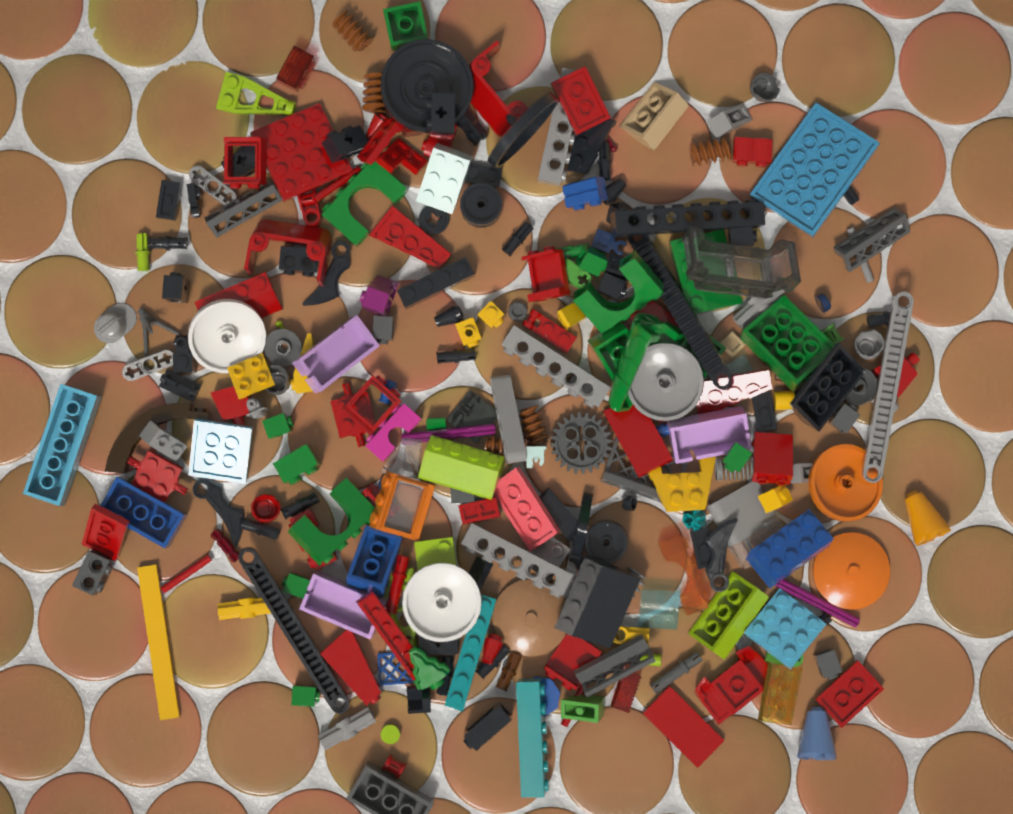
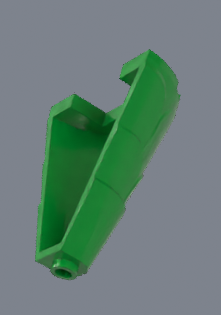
[608,313,686,412]

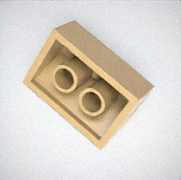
[620,82,689,150]

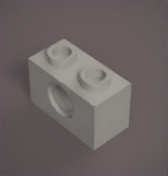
[139,420,187,461]

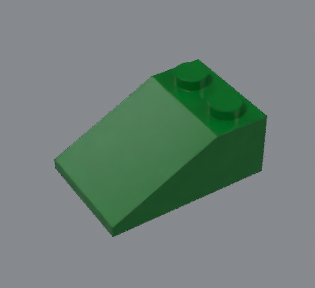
[587,321,629,382]

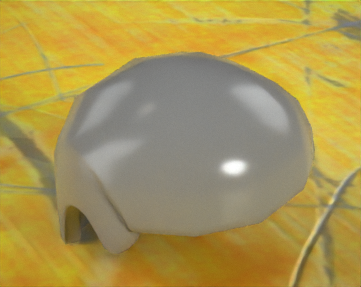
[854,329,885,360]

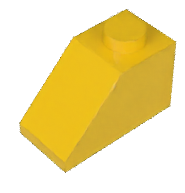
[556,302,586,331]

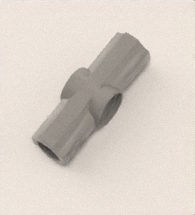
[732,279,786,330]
[318,707,377,750]

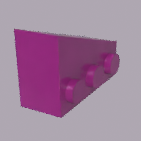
[359,275,399,316]

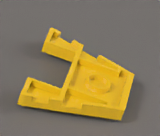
[648,456,716,512]

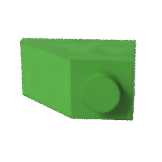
[561,695,605,723]

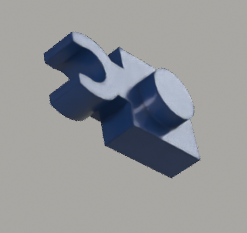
[591,229,627,256]

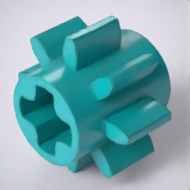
[682,510,706,531]

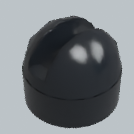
[621,495,637,511]

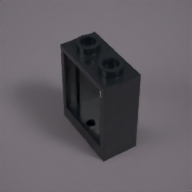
[463,701,512,751]

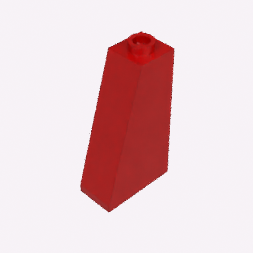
[320,630,382,706]

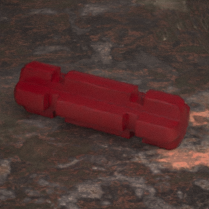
[211,529,239,563]

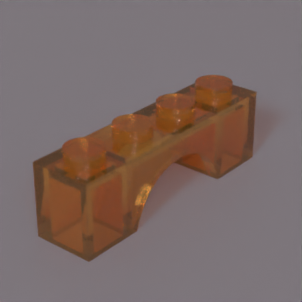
[658,535,710,616]

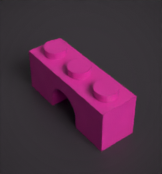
[366,404,422,462]

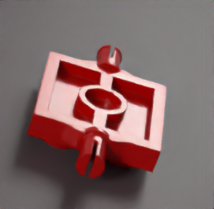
[330,383,375,448]
[127,449,188,502]

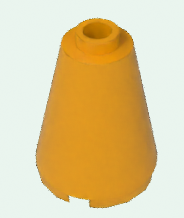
[905,490,951,546]

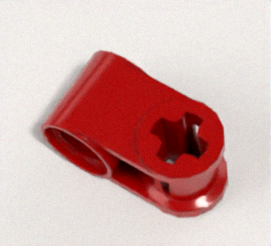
[297,190,322,227]

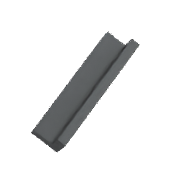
[204,180,282,238]
[833,207,910,272]
[574,634,656,697]

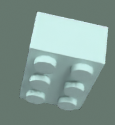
[416,143,473,214]

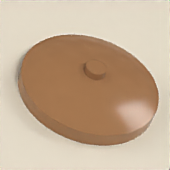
[493,579,566,656]

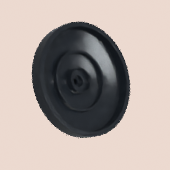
[380,39,473,133]
[487,92,559,169]

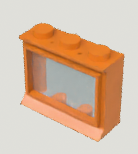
[370,471,435,541]

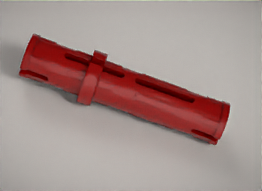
[386,555,410,614]

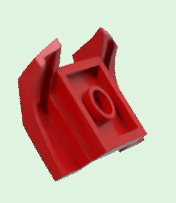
[695,646,778,725]

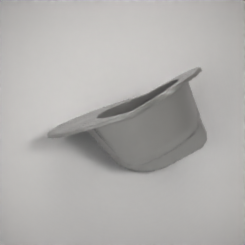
[94,303,137,343]

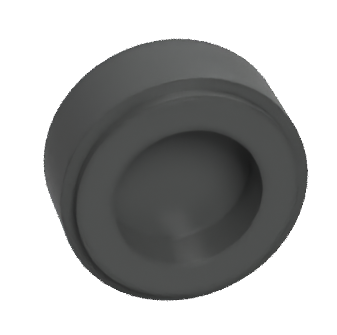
[508,302,527,322]

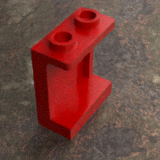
[521,246,570,302]
[752,432,793,486]
[544,634,602,691]

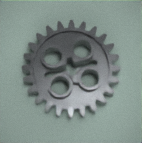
[550,412,612,474]

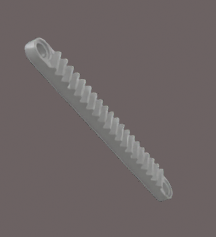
[862,292,914,483]

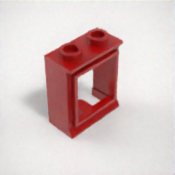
[223,137,267,189]
[342,375,402,436]

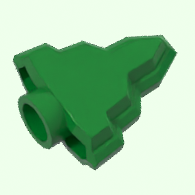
[409,646,451,690]

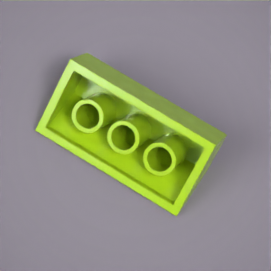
[418,435,505,500]
[688,571,769,660]

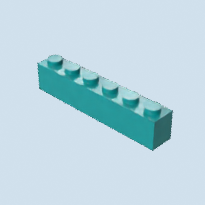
[444,593,497,711]
[516,678,550,798]

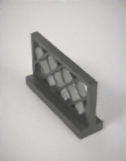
[600,437,688,503]

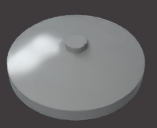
[628,343,704,421]

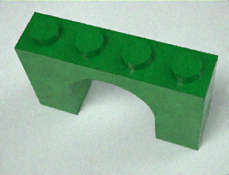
[322,161,408,247]
[573,250,663,334]
[288,478,375,566]

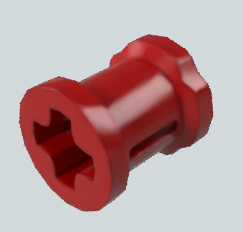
[382,754,407,779]

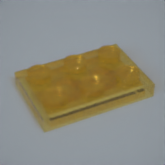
[758,663,803,726]

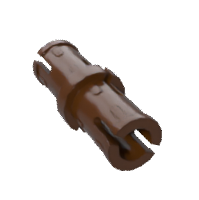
[495,651,523,692]

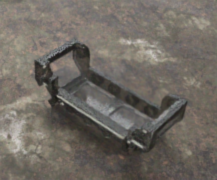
[682,227,801,299]

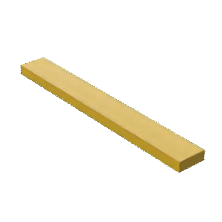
[137,564,180,720]

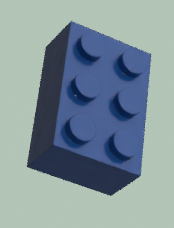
[347,526,402,597]

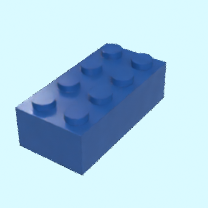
[100,477,188,548]
[746,509,834,588]

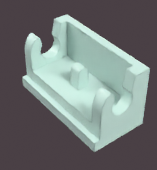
[526,446,546,468]

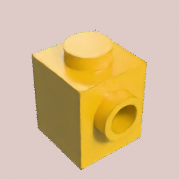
[477,301,505,330]
[455,317,482,348]
[758,485,793,513]

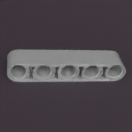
[490,374,527,464]

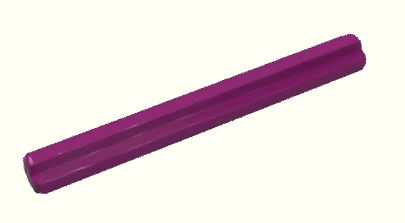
[401,424,496,444]
[775,579,860,627]

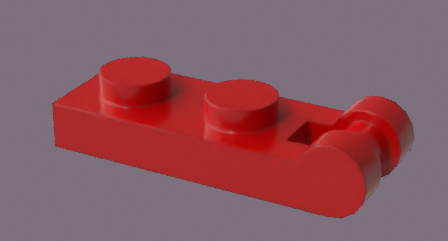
[357,118,403,165]
[522,309,577,354]

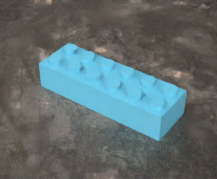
[23,384,102,506]

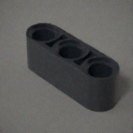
[539,487,578,542]

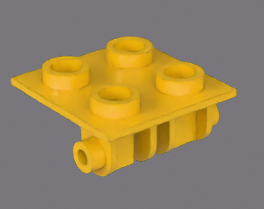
[227,353,275,400]

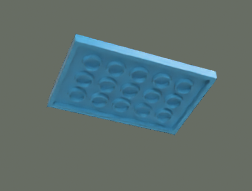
[750,103,880,237]

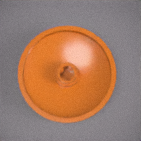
[808,444,883,522]
[812,532,890,610]

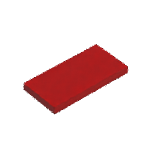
[603,405,673,478]
[642,686,725,768]

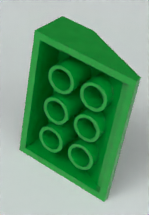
[668,230,743,315]
[740,295,835,392]

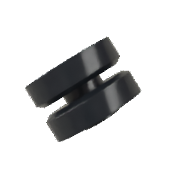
[460,183,502,228]
[585,519,629,564]

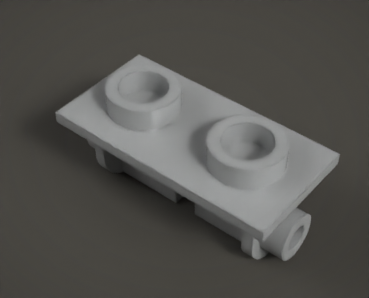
[246,398,269,420]

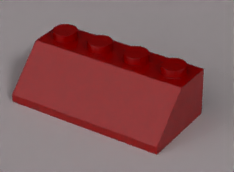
[194,272,283,319]

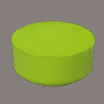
[381,724,400,744]

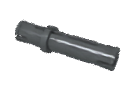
[649,651,703,694]

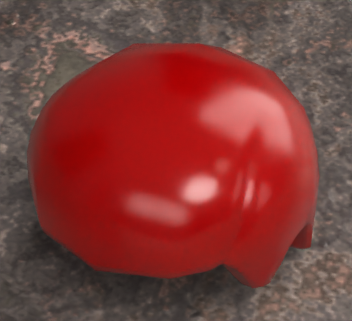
[251,494,281,523]

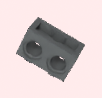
[72,550,113,596]

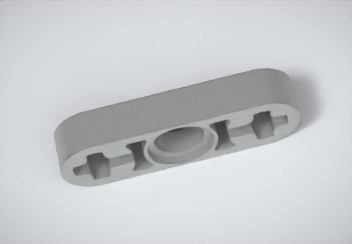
[189,166,237,206]
[122,348,175,381]

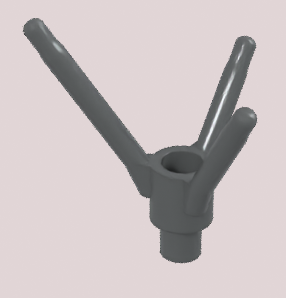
[137,308,181,362]

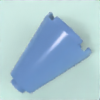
[797,707,836,760]

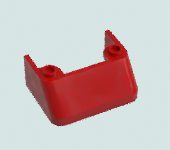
[469,40,528,137]
[244,219,332,287]

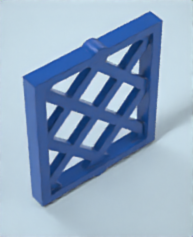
[377,652,414,686]

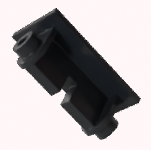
[455,109,488,146]
[159,369,202,403]

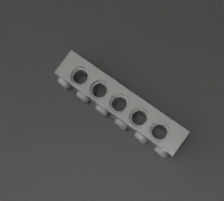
[538,68,576,187]
[501,326,611,409]
[461,523,576,598]

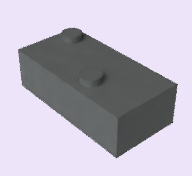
[346,760,434,814]

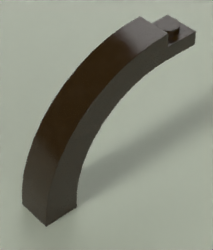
[105,403,211,474]

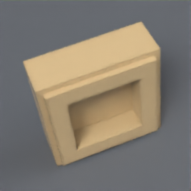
[720,331,746,358]

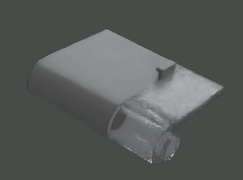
[706,481,783,569]

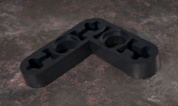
[569,492,593,563]

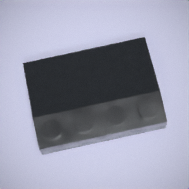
[790,342,866,432]
[554,554,641,648]

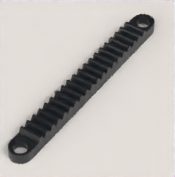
[627,235,734,390]
[239,547,349,714]

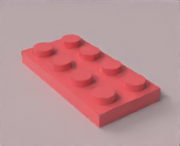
[494,466,561,552]

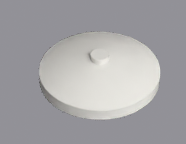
[188,299,266,373]
[403,563,481,642]

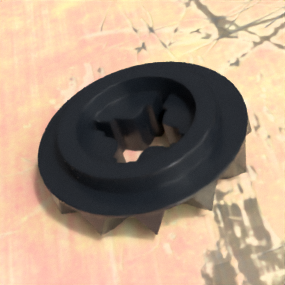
[419,206,449,235]

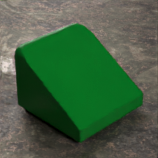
[426,417,446,431]

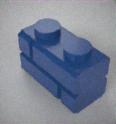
[562,177,608,211]

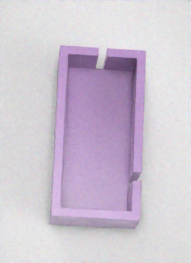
[292,315,380,394]
[667,406,752,464]
[299,570,388,639]

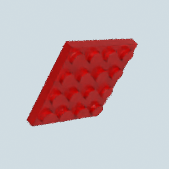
[250,103,352,202]

